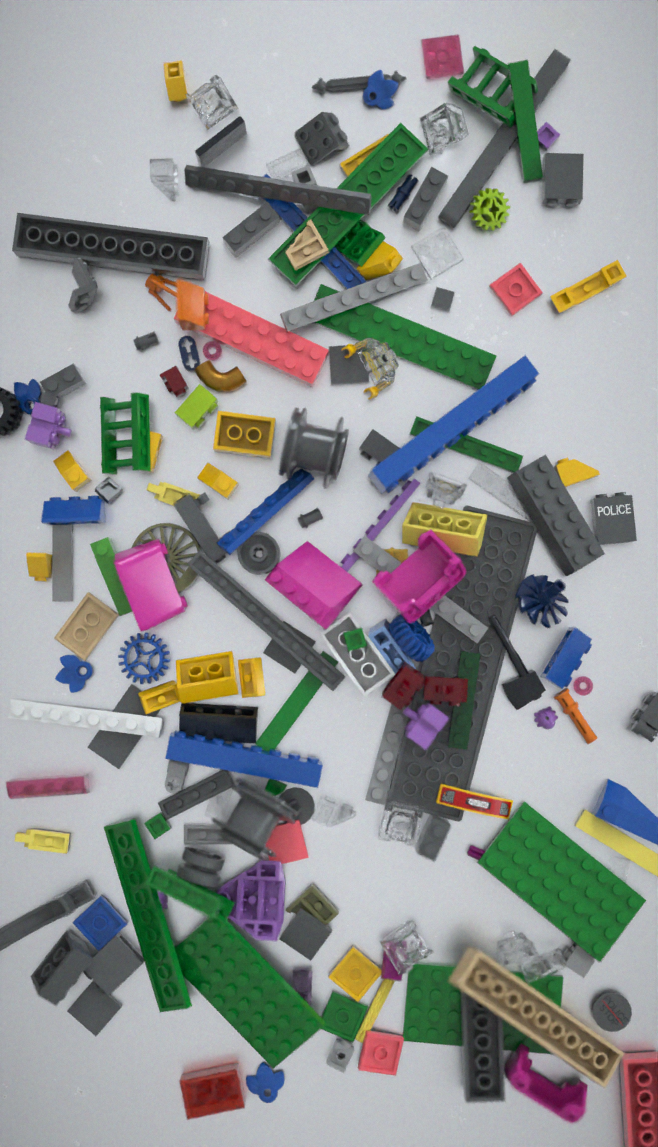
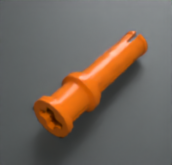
[554,688,598,744]

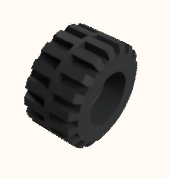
[0,387,22,436]

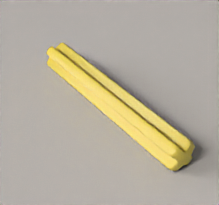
[355,979,395,1043]

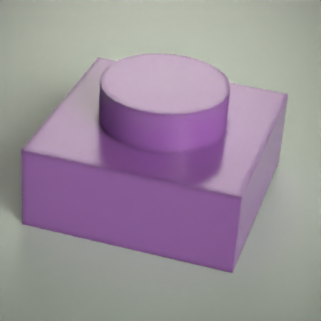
[537,122,560,150]

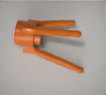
[145,273,176,311]

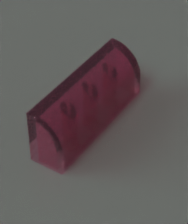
[6,773,90,799]

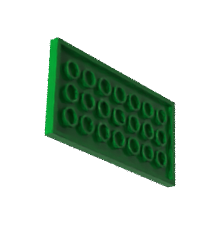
[476,802,646,962]
[175,912,326,1069]
[403,962,563,1055]

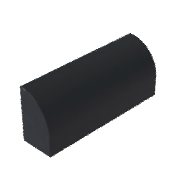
[179,703,258,744]

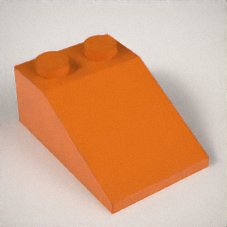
[176,279,209,330]

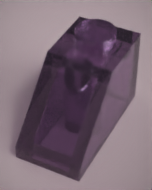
[292,970,312,1006]

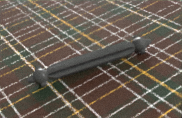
[312,71,406,94]

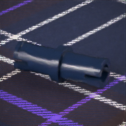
[388,174,418,212]

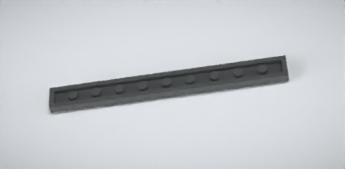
[184,165,371,215]
[187,550,345,691]

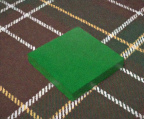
[321,990,368,1043]

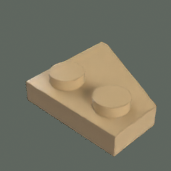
[286,220,329,271]

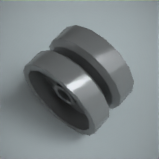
[237,532,281,575]
[176,847,225,887]

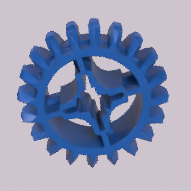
[389,615,435,662]
[118,633,170,684]

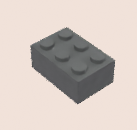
[31,930,93,1006]

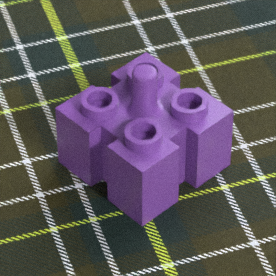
[25,402,72,450]
[403,703,449,750]

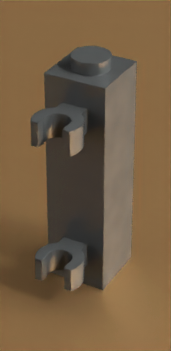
[173,492,230,563]

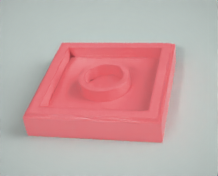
[489,263,543,316]
[266,819,309,864]
[358,1030,404,1076]

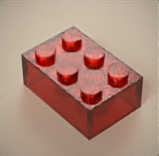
[179,1063,246,1120]

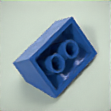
[41,496,105,526]
[540,627,592,689]

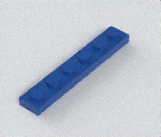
[217,468,314,554]

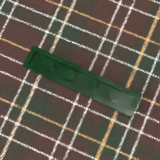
[448,651,481,750]

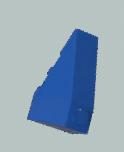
[592,779,658,845]

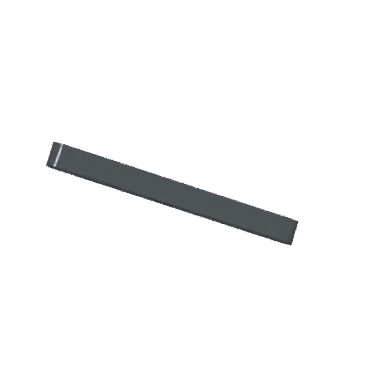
[438,49,571,228]

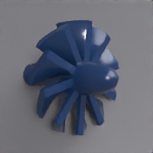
[516,574,569,628]

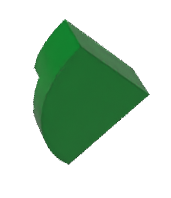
[265,779,287,796]

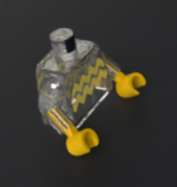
[342,338,399,399]

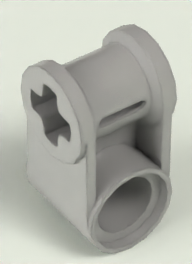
[165,759,189,794]

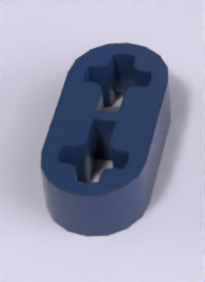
[178,336,200,372]

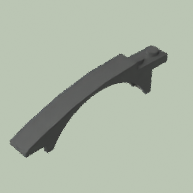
[0,881,95,951]

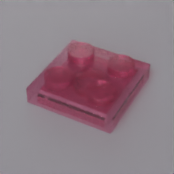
[421,34,464,79]

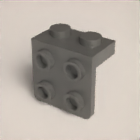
[295,112,350,165]
[68,257,98,312]

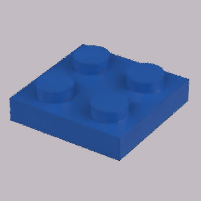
[72,895,128,951]

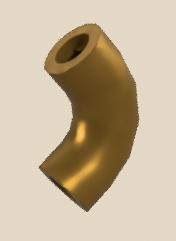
[194,360,247,391]

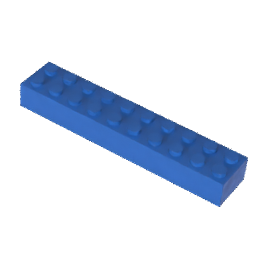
[368,355,539,494]

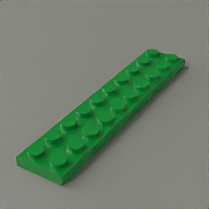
[268,123,428,286]
[314,284,497,390]
[104,818,192,1012]

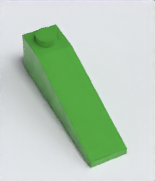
[90,537,133,616]

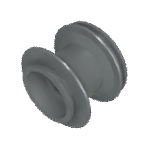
[279,408,349,489]
[211,778,298,859]

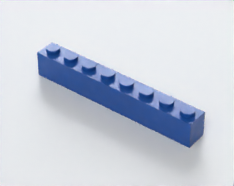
[165,731,323,788]

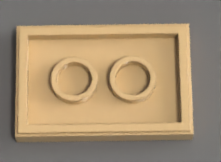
[54,592,119,661]

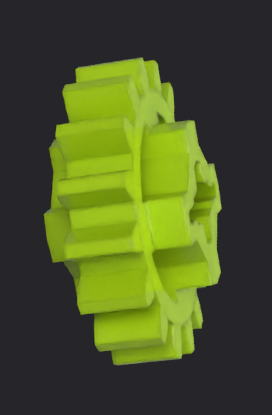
[469,188,510,231]

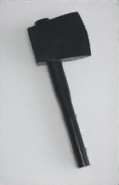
[488,615,546,710]

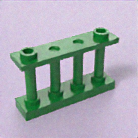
[448,46,538,127]
[100,392,151,475]
[145,866,235,920]

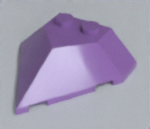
[215,860,285,941]

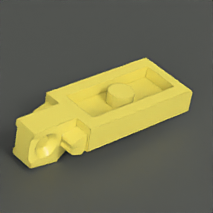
[146,482,200,506]
[15,829,70,854]

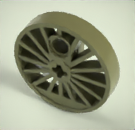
[132,523,202,593]

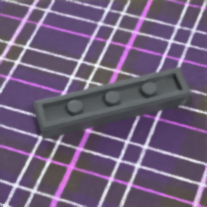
[158,770,234,820]

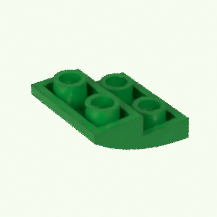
[335,220,386,267]

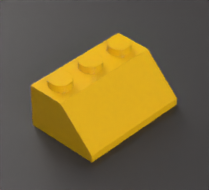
[176,651,238,704]

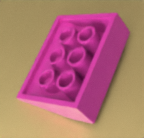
[264,541,363,630]

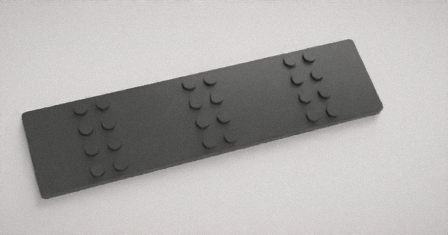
[387,506,537,822]

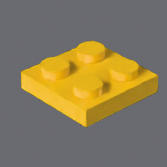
[328,946,382,1002]

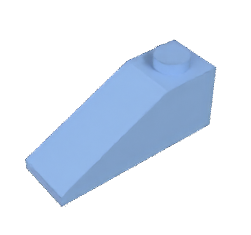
[368,619,416,674]

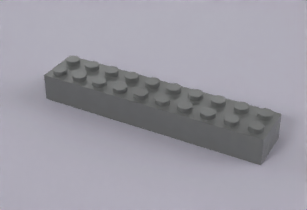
[12,213,209,280]

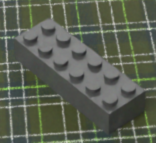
[507,454,605,576]
[460,990,505,1103]

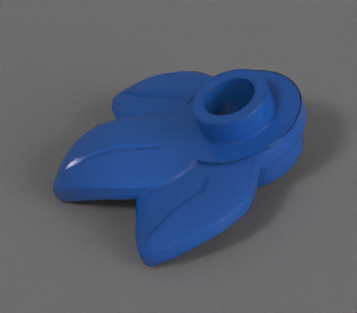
[362,70,398,109]
[14,379,41,415]
[55,655,93,693]
[246,1063,285,1103]

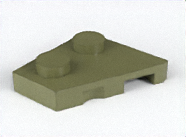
[286,884,339,925]

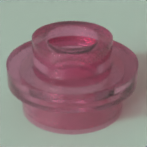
[203,341,222,360]
[573,676,593,696]

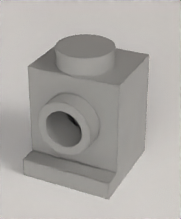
[327,1038,354,1073]

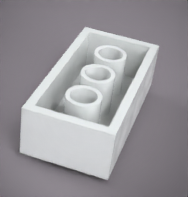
[319,612,396,697]

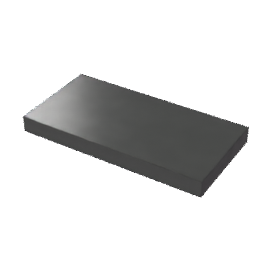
[87,684,161,769]

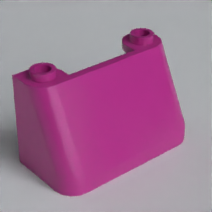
[372,529,466,623]
[114,539,188,632]
[504,1043,587,1123]

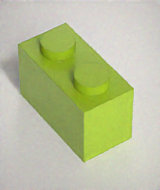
[174,384,218,430]

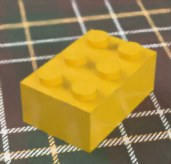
[213,411,276,459]

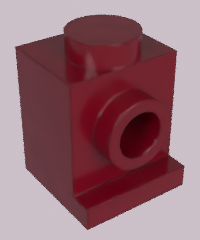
[160,366,189,398]

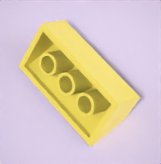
[402,502,487,556]

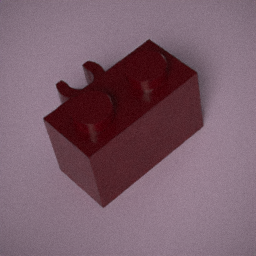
[382,662,425,710]
[424,676,468,706]

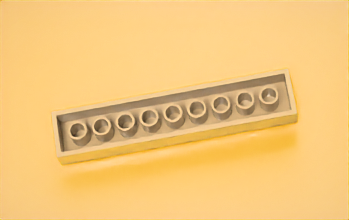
[448,947,625,1088]

